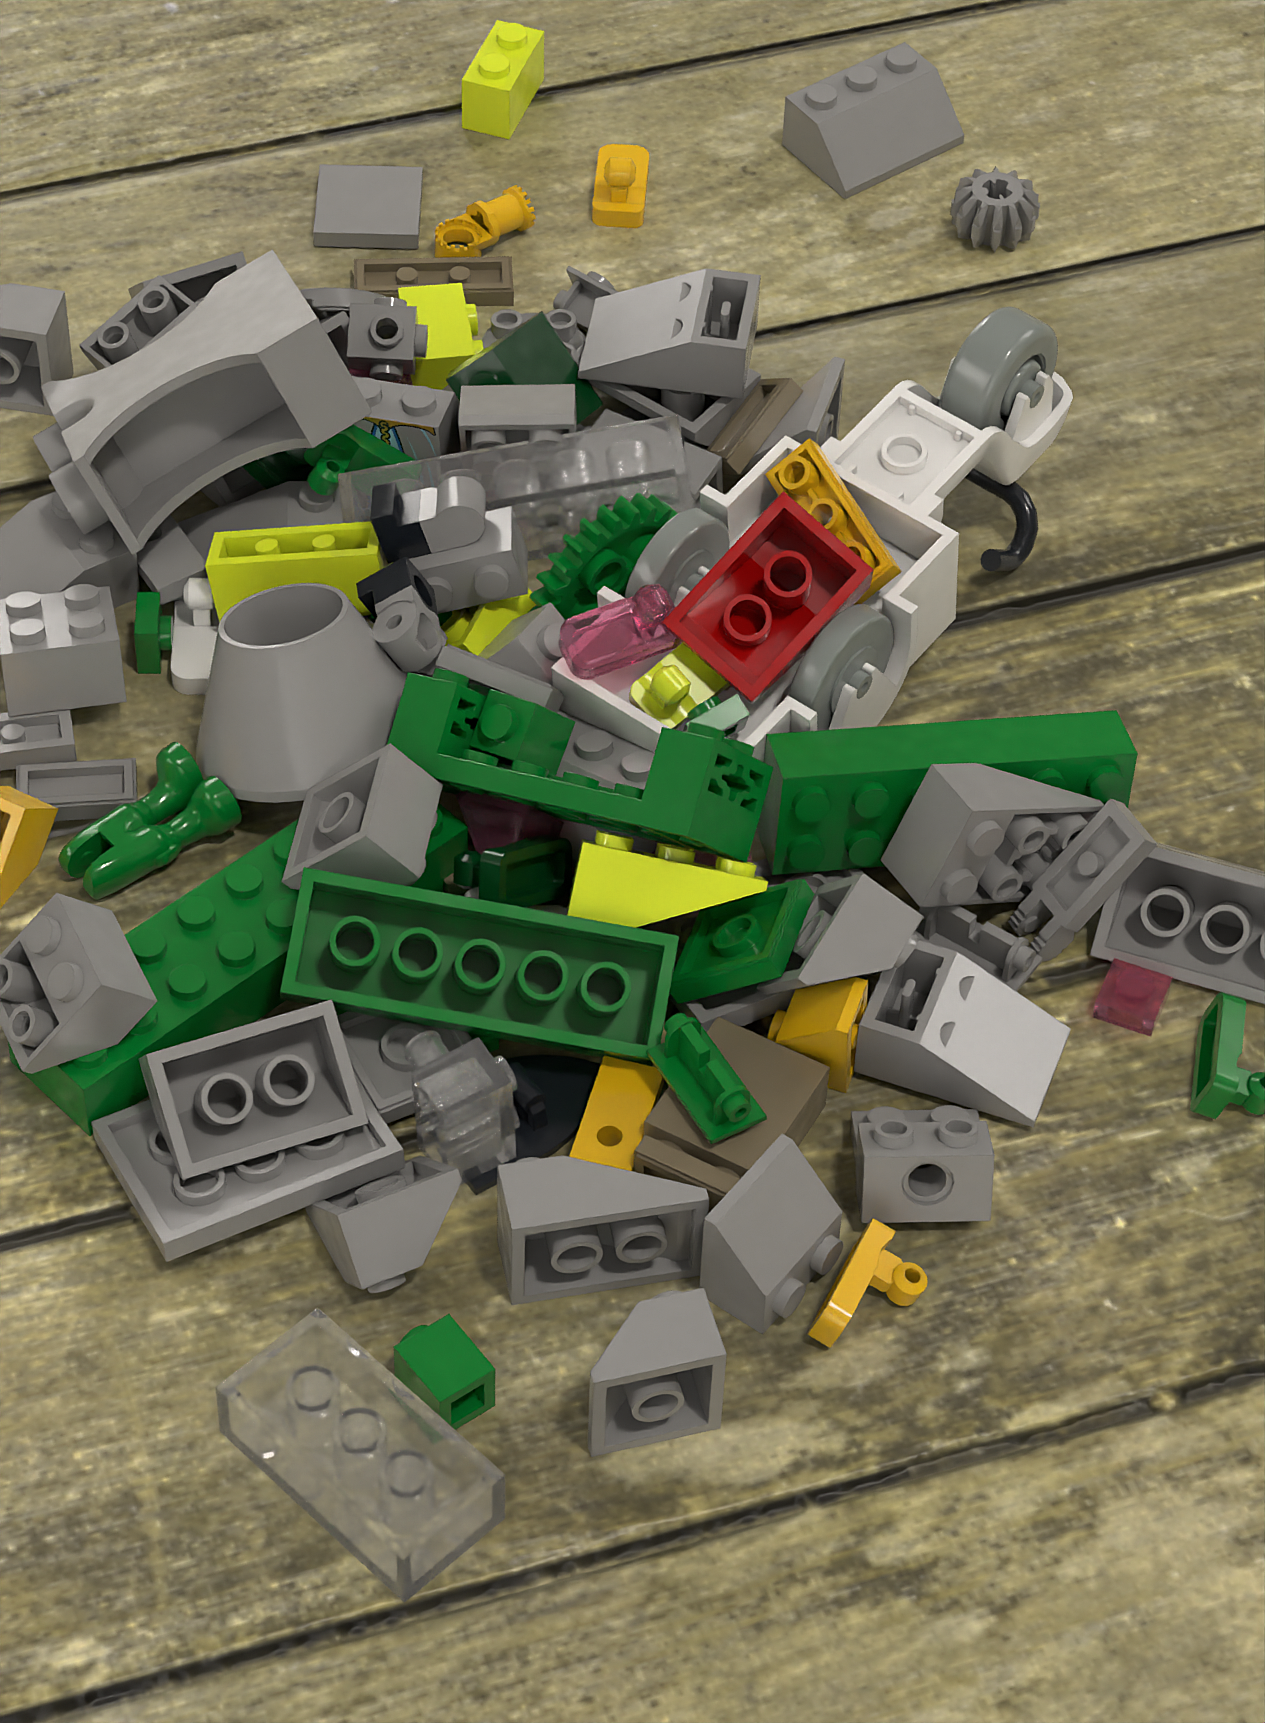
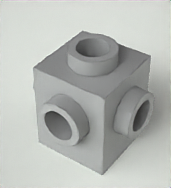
[347,297,428,381]

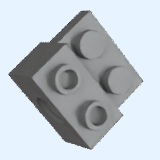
[850,1105,995,1223]

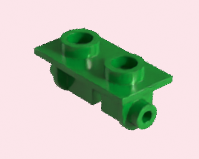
[646,1013,767,1144]

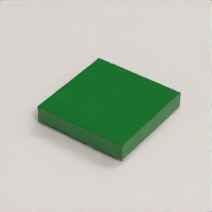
[670,879,815,1004]

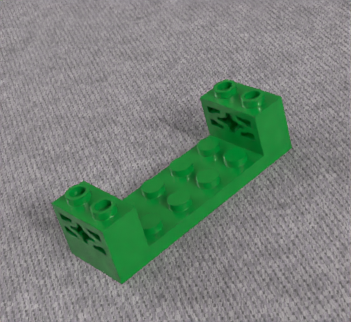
[387,668,774,863]

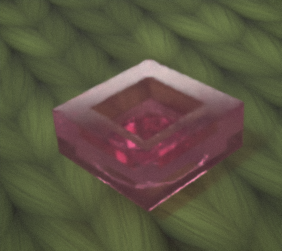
[1093,958,1173,1037]

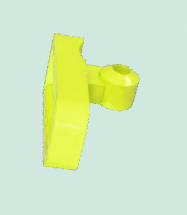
[629,643,730,730]

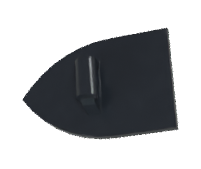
[413,1055,601,1195]

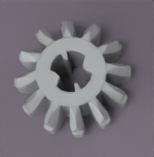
[950,166,1040,252]

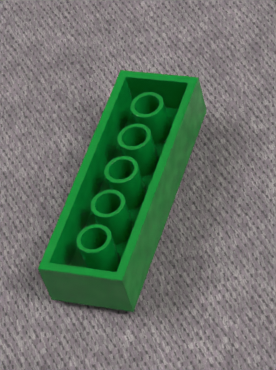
[756,710,1138,875]
[280,867,679,1066]

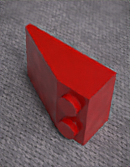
[662,491,874,704]

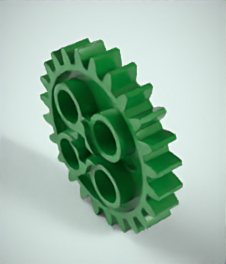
[528,493,678,639]

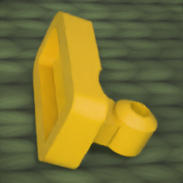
[592,144,649,228]
[807,1218,928,1348]

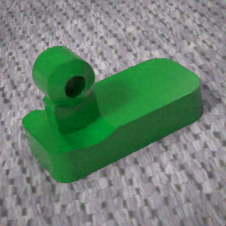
[304,424,423,499]
[1190,992,1265,1119]

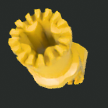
[435,185,536,258]

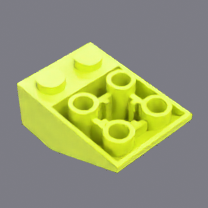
[567,830,768,928]

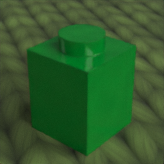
[469,689,575,776]
[393,1314,495,1439]

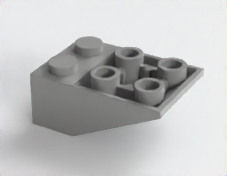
[578,268,761,399]
[881,763,1104,907]
[854,940,1071,1127]

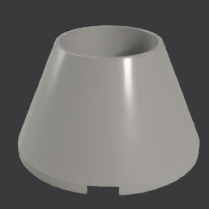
[196,583,408,803]

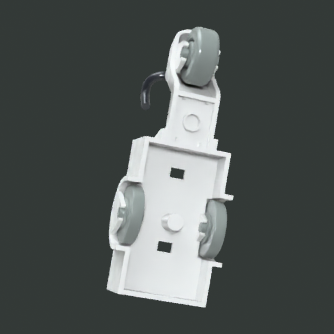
[551,307,1073,829]

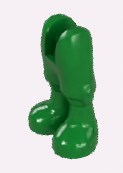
[58,742,242,900]

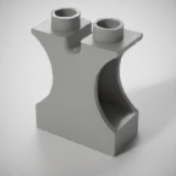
[33,249,373,555]

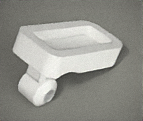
[171,578,219,695]

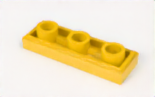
[765,438,902,606]
[569,1055,664,1171]

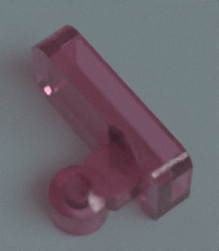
[558,584,681,680]

